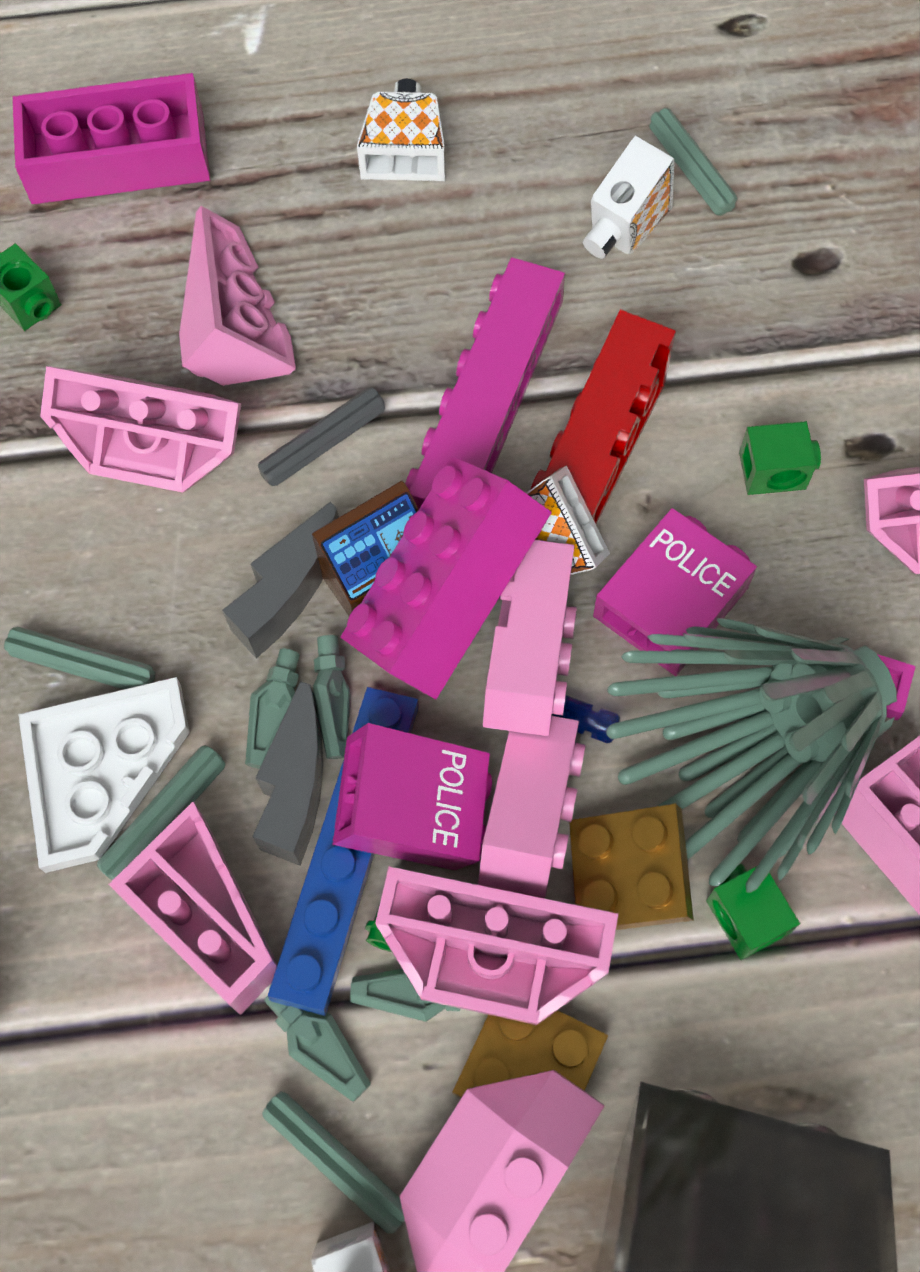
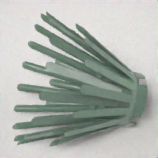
[606,618,897,893]

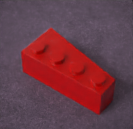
[530,309,676,524]

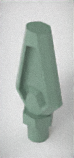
[312,635,350,759]
[245,648,300,769]
[350,969,461,1022]
[264,995,371,1102]

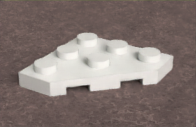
[18,677,190,873]

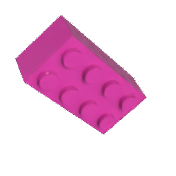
[12,73,210,204]
[340,456,552,699]

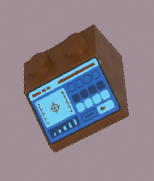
[312,480,419,616]

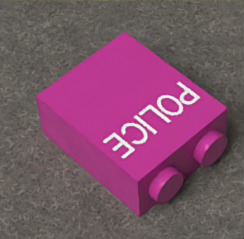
[593,508,757,676]
[332,723,492,871]

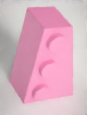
[483,540,577,736]
[478,716,586,899]
[835,736,920,915]
[108,802,278,1015]

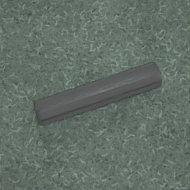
[258,387,385,486]

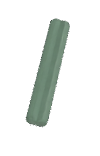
[649,108,737,216]
[4,627,155,689]
[97,745,225,880]
[262,1091,405,1234]

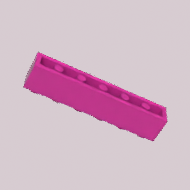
[405,257,565,509]

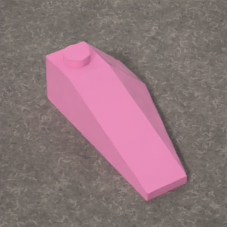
[179,206,296,386]

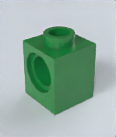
[0,243,62,332]
[739,421,821,495]
[706,864,801,961]

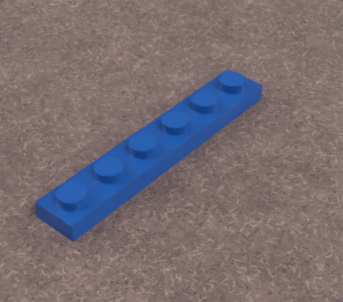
[268,687,419,1016]

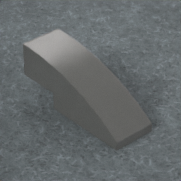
[222,502,339,659]
[252,681,323,866]

